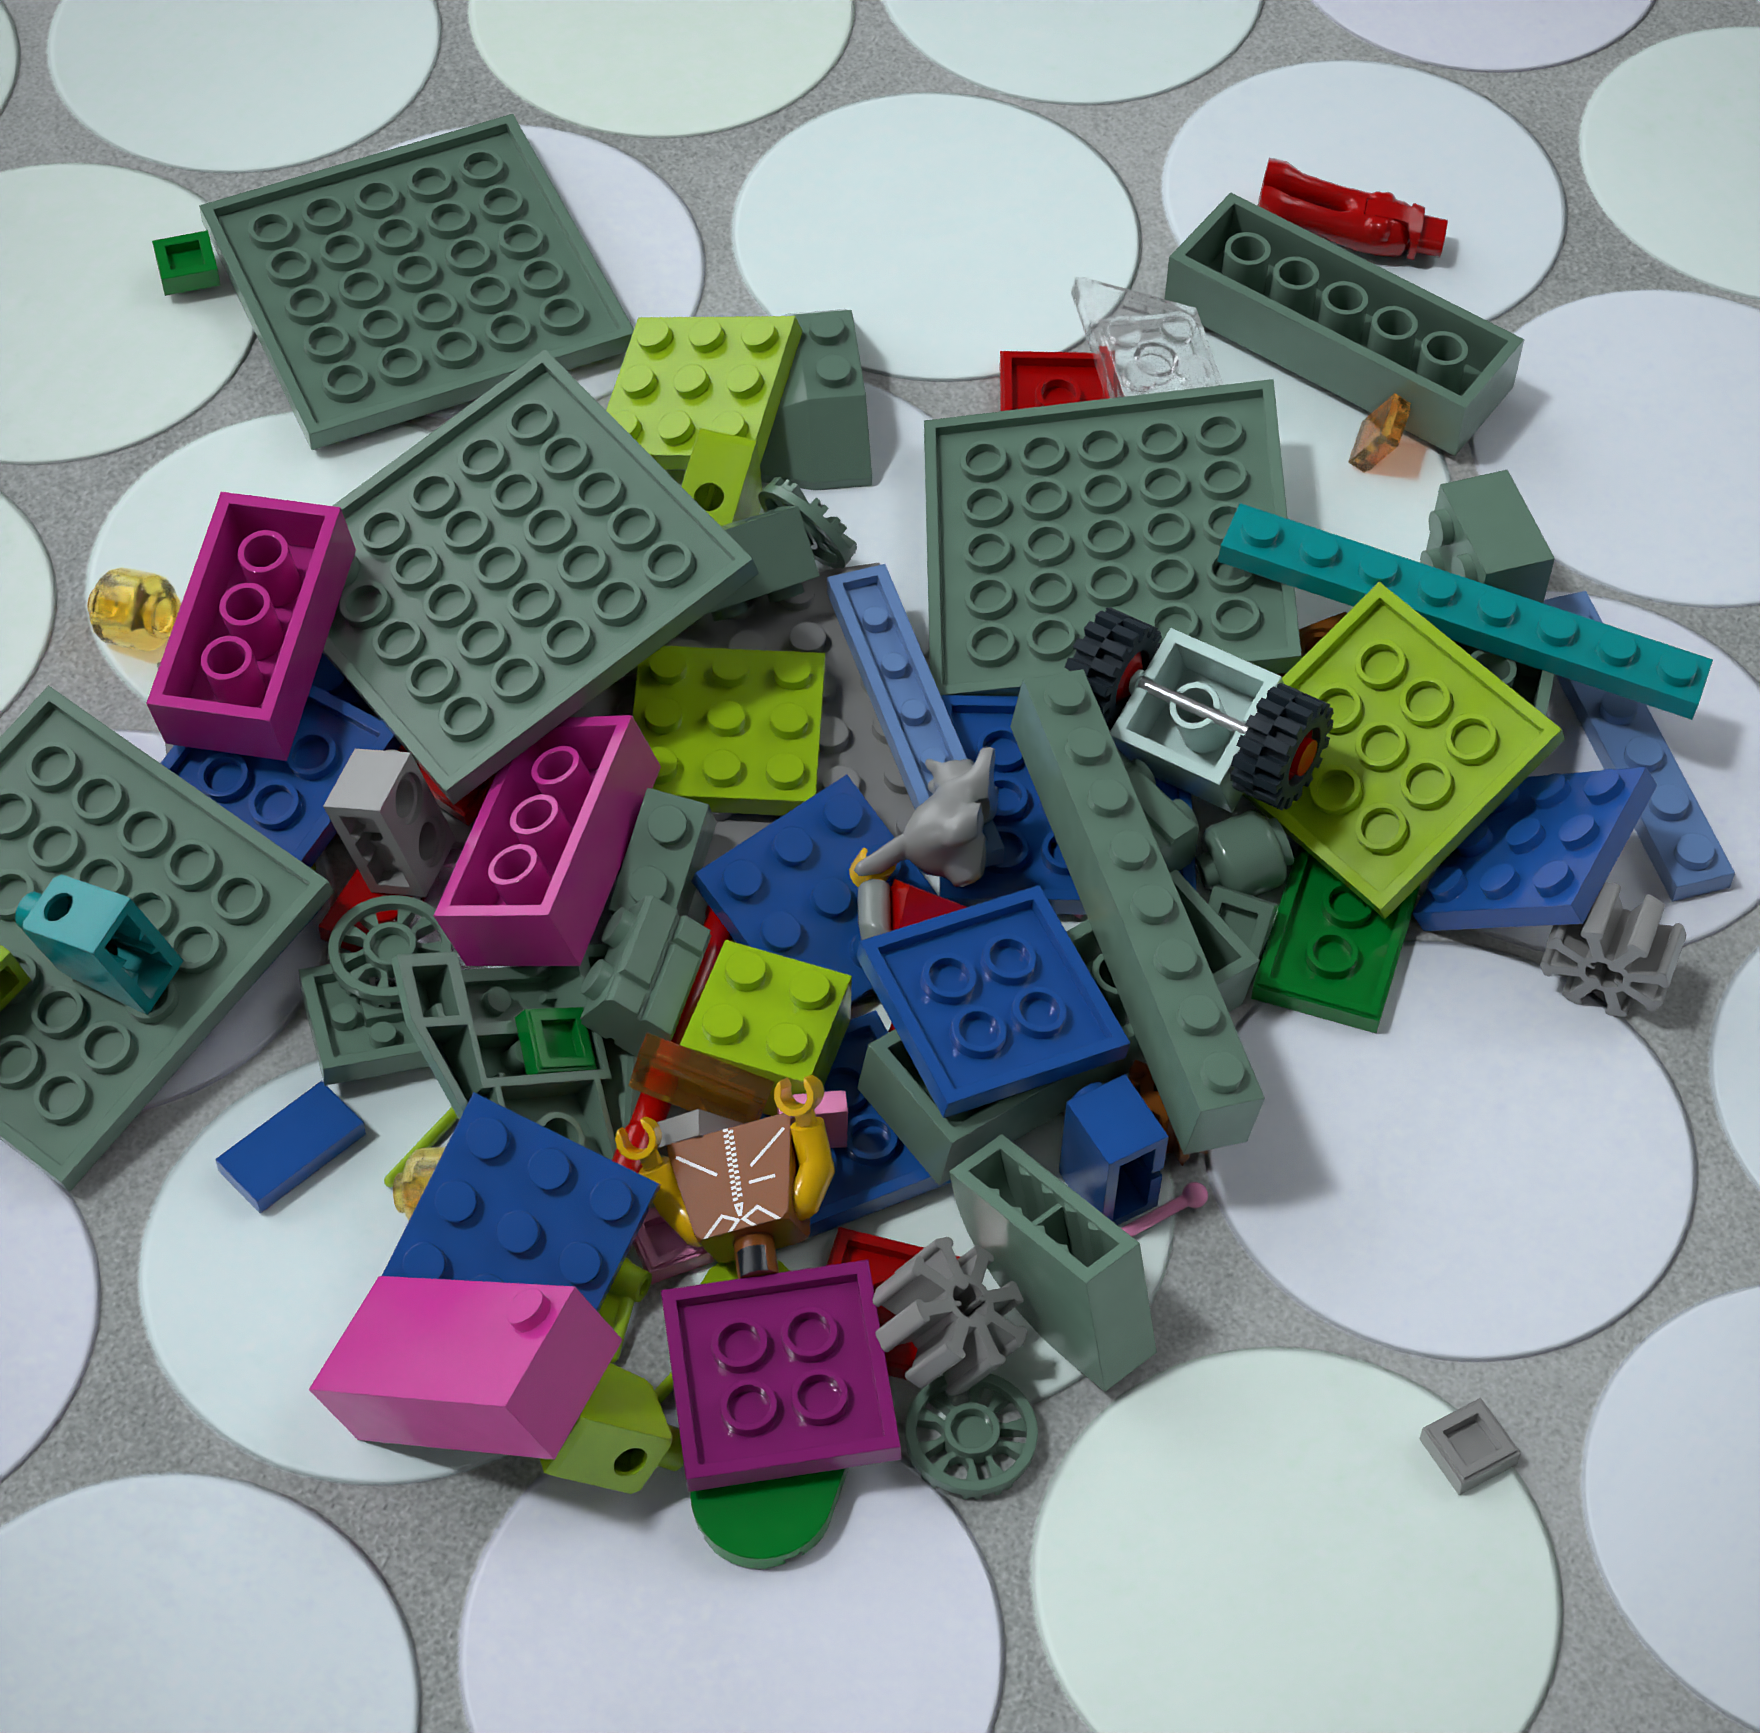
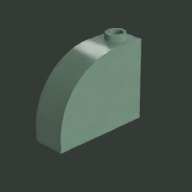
[949,1134,1157,1392]

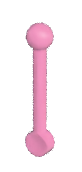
[1121,1182,1208,1237]

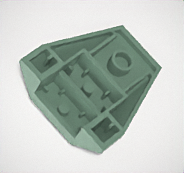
[760,309,872,490]
[391,944,642,1160]

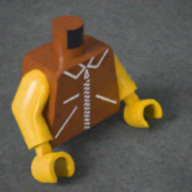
[615,1075,835,1279]

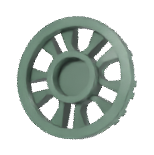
[758,477,857,569]
[328,895,453,1008]
[905,1373,1038,1500]

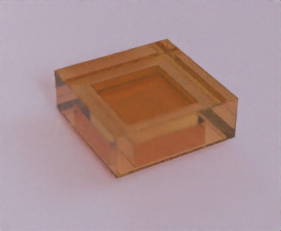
[1348,393,1411,473]

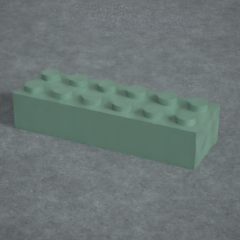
[1164,192,1524,456]
[857,869,1260,1186]

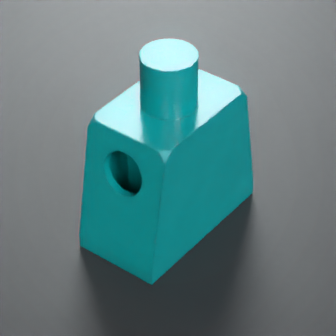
[15,874,184,1015]

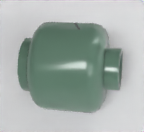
[1195,810,1294,897]

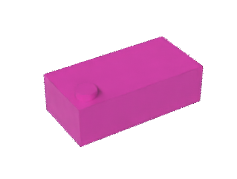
[146,492,356,761]
[433,715,661,966]
[308,1276,622,1460]

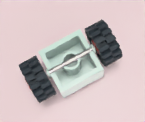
[1064,607,1334,813]

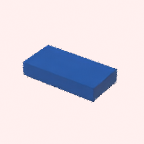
[215,1080,366,1213]

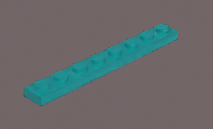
[1217,503,1713,720]

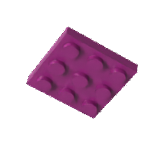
[661,1260,901,1492]

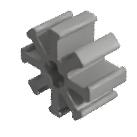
[1540,882,1686,1017]
[873,1237,1027,1396]

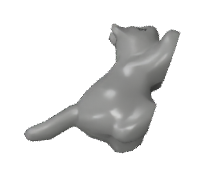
[854,747,999,887]

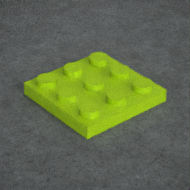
[606,316,803,470]
[633,646,825,815]

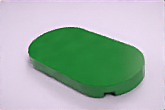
[690,1468,849,1569]

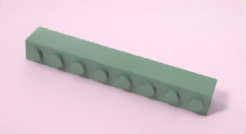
[1010,669,1265,1155]

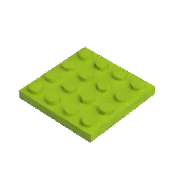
[1242,582,1565,919]

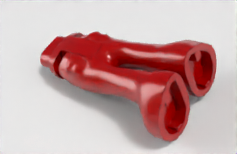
[1257,157,1448,260]

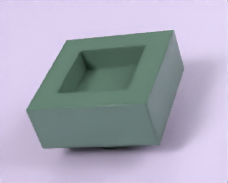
[1208,885,1279,966]

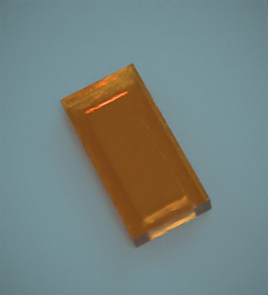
[628,1033,774,1124]

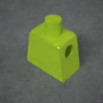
[681,428,762,526]
[539,1363,684,1494]

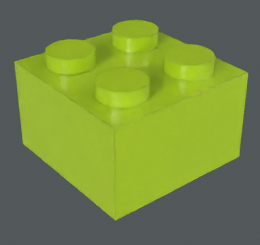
[679,940,852,1116]

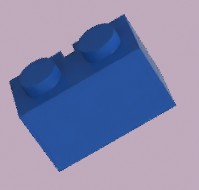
[1059,1074,1169,1225]

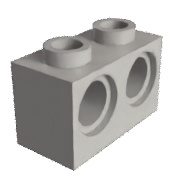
[323,748,456,897]

